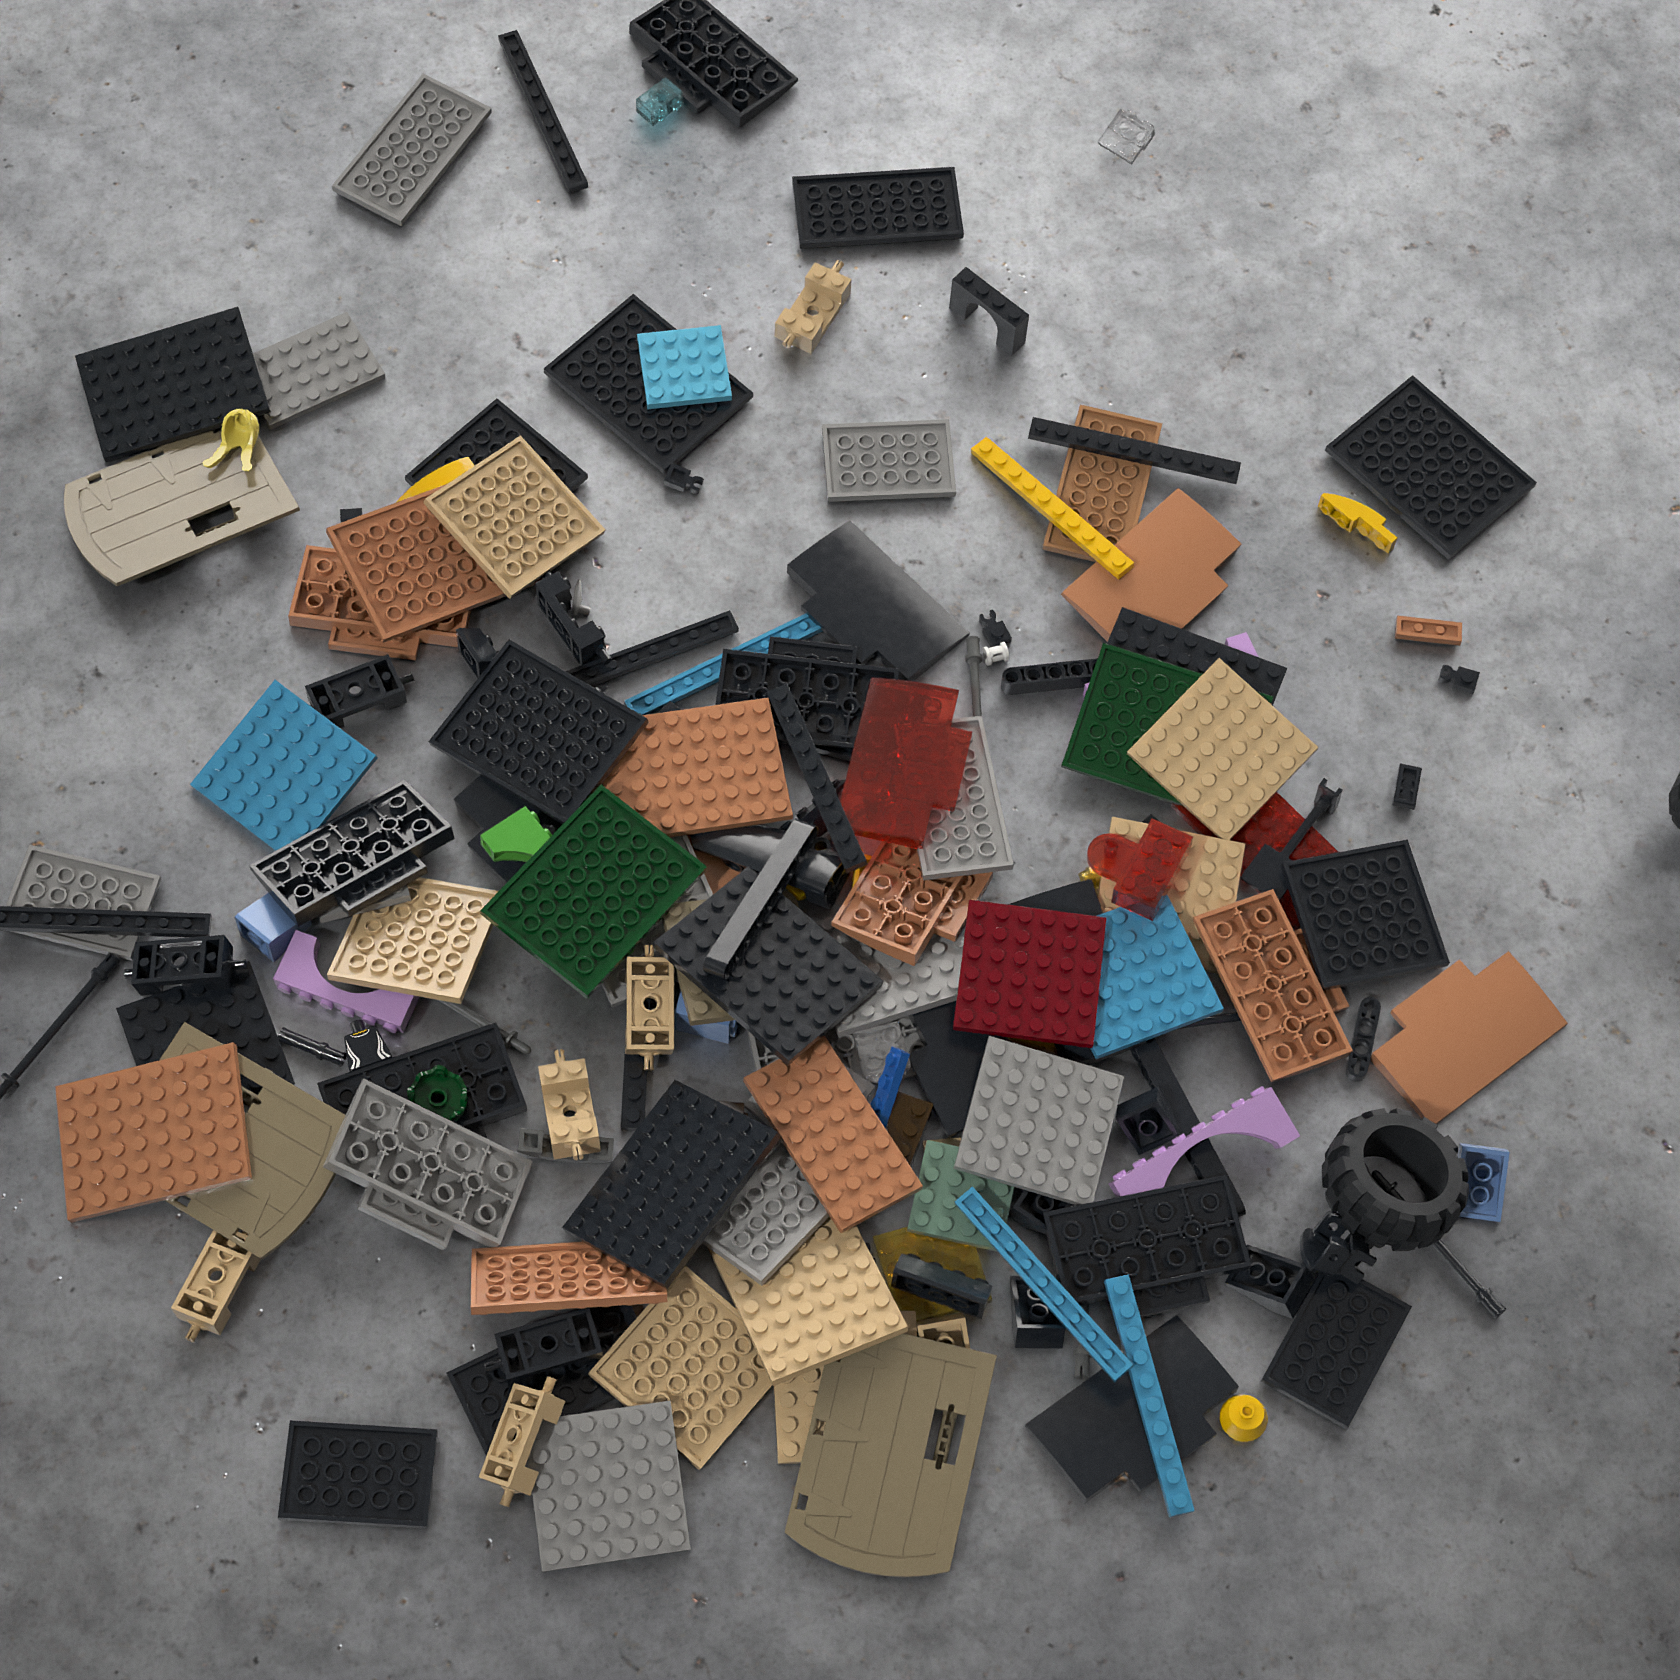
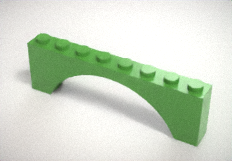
[480,806,634,956]

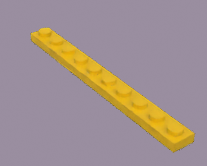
[971,436,1134,580]

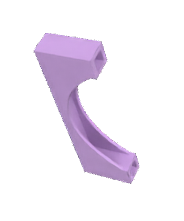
[1108,1086,1300,1197]

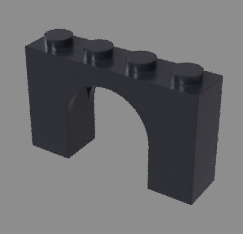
[949,267,1029,356]

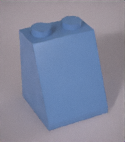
[235,893,312,963]
[675,993,738,1044]

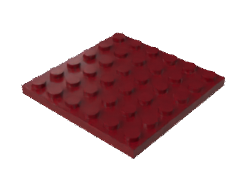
[953,900,1106,1048]

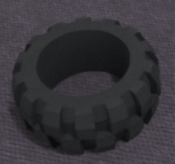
[1322,1108,1469,1251]

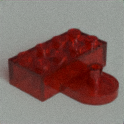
[1087,819,1193,921]

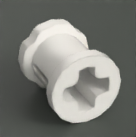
[982,642,1009,666]

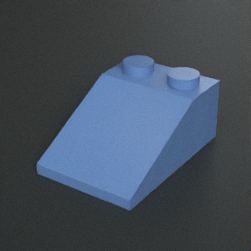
[1458,1143,1510,1222]

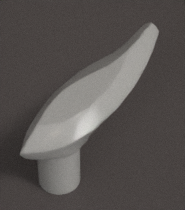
[572,579,591,616]

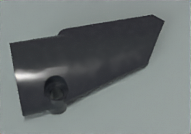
[690,824,851,909]

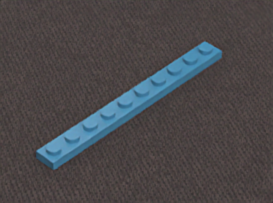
[624,613,823,715]
[955,1186,1133,1382]
[1104,1274,1195,1518]

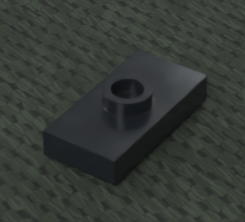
[1392,763,1422,810]

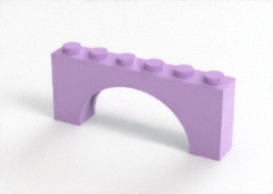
[273,930,420,1033]

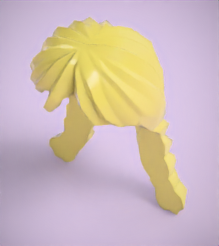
[203,409,259,472]

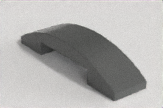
[518,1128,614,1163]

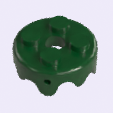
[407,1065,468,1122]

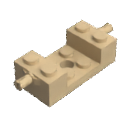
[775,260,852,354]
[625,945,674,1070]
[538,1049,601,1160]
[171,1230,261,1342]
[479,1376,565,1507]

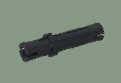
[277,1027,347,1067]

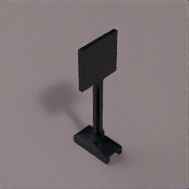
[1240,778,1343,901]

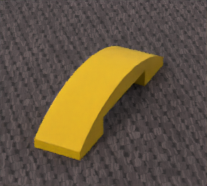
[397,457,474,502]

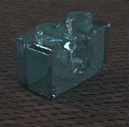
[636,77,683,126]

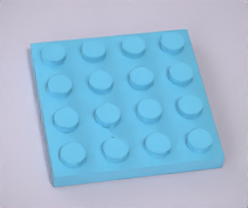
[637,325,732,409]

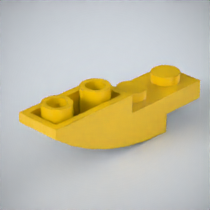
[1318,493,1398,553]

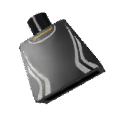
[344,1020,392,1072]

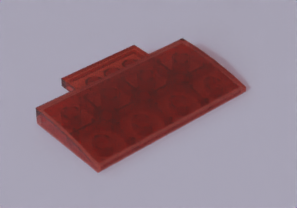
[840,678,973,849]

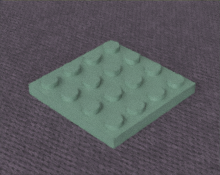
[907,1140,1014,1251]

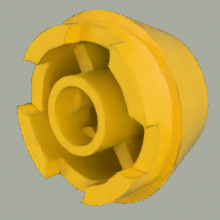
[1220,1394,1268,1442]

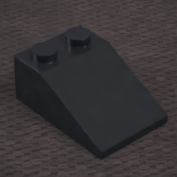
[1225,1244,1315,1319]
[1010,1276,1066,1349]

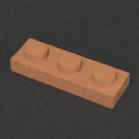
[1395,615,1462,646]

